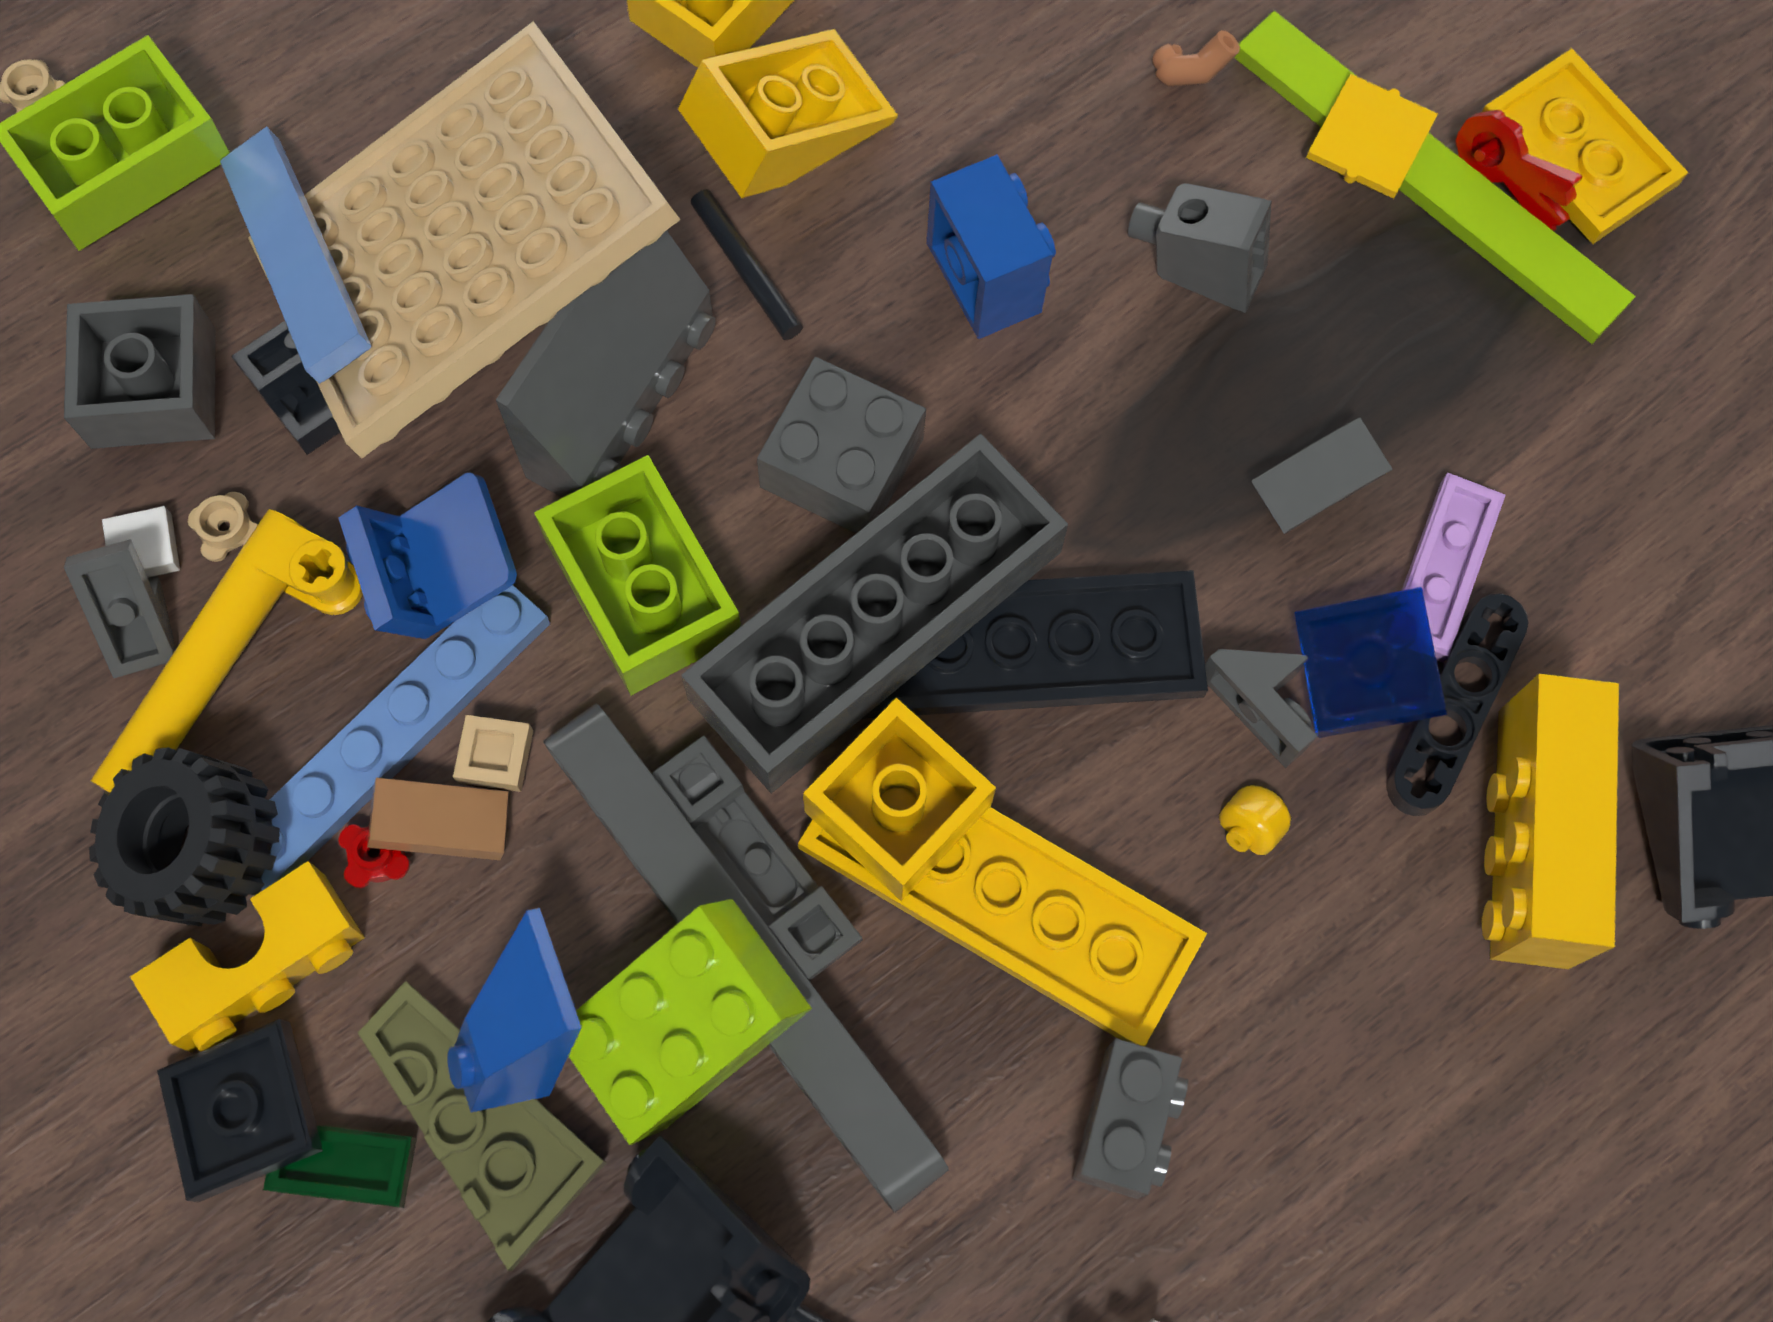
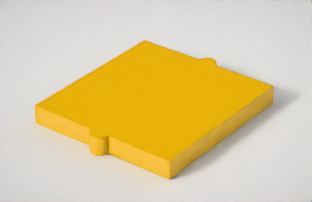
[1306,74,1438,199]

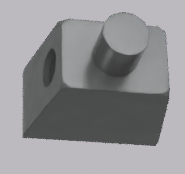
[1128,183,1272,313]

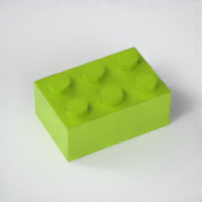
[0,35,230,251]
[534,455,741,696]
[568,899,812,1145]

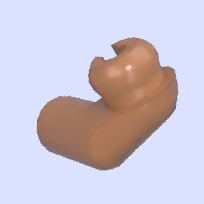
[1152,30,1240,86]

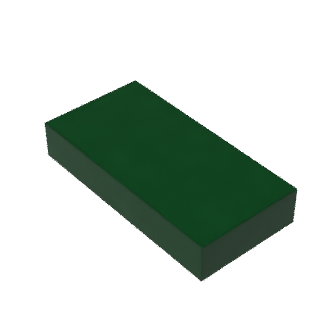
[263,1125,417,1208]

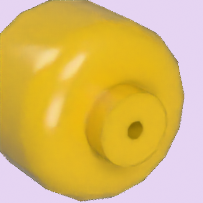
[1219,785,1291,855]

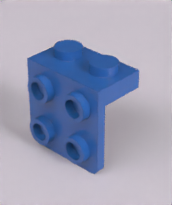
[338,473,517,639]

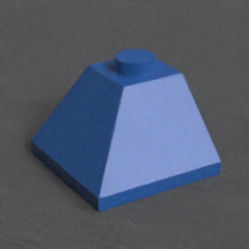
[448,908,581,1112]

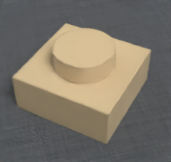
[453,715,533,792]

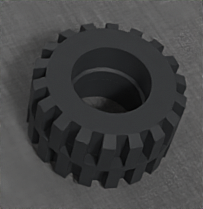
[89,747,280,926]

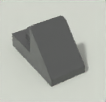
[64,539,176,679]
[1205,649,1317,768]

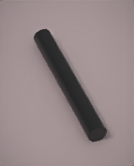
[690,189,803,340]

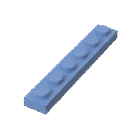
[261,585,550,890]

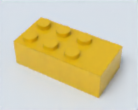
[1482,674,1619,969]

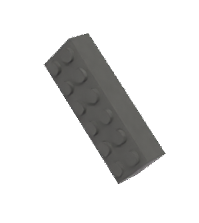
[681,434,1068,794]

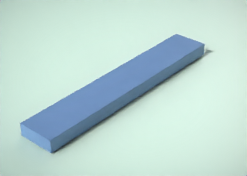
[220,126,372,384]

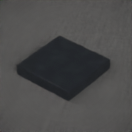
[157,1019,323,1203]

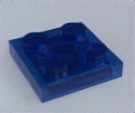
[1294,587,1448,738]

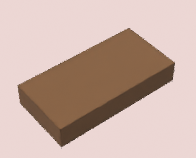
[367,777,508,860]

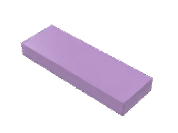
[1384,472,1505,663]

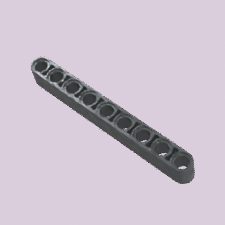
[543,703,949,1213]

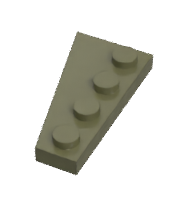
[358,981,606,1271]

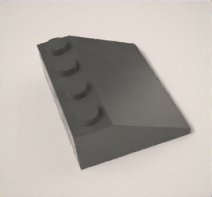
[496,230,716,498]

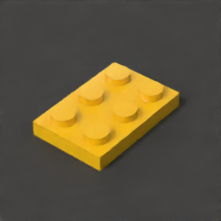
[1482,48,1689,244]

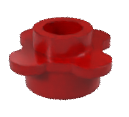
[338,824,410,888]

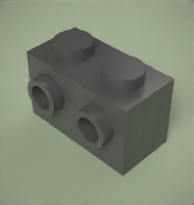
[1072,1038,1188,1199]

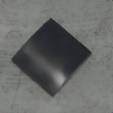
[231,321,340,455]

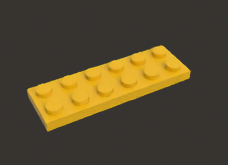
[798,807,1207,1047]

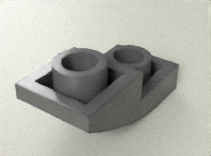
[1251,417,1393,534]

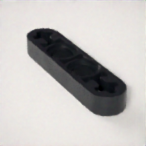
[1386,593,1529,816]

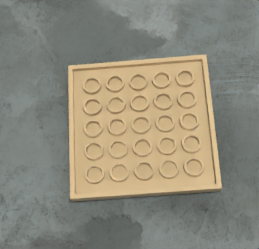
[248,21,680,458]

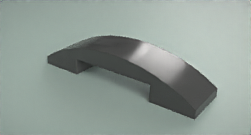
[651,736,863,981]

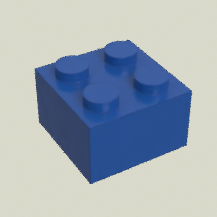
[926,154,1056,339]

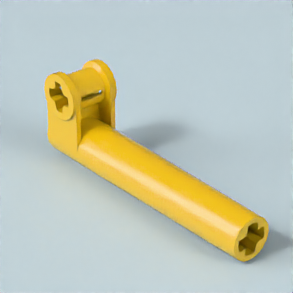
[90,509,363,793]

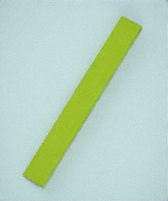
[1234,11,1636,344]

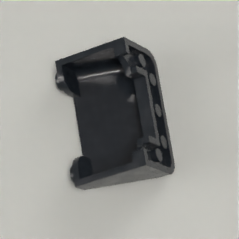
[1631,725,1773,929]
[488,1136,810,1322]

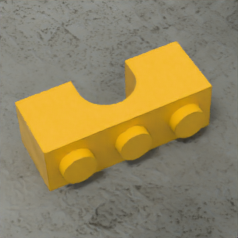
[130,861,365,1053]

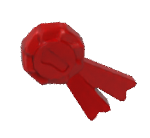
[1456,110,1583,231]

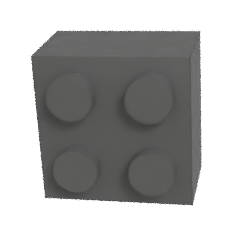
[64,294,215,449]
[757,356,926,534]

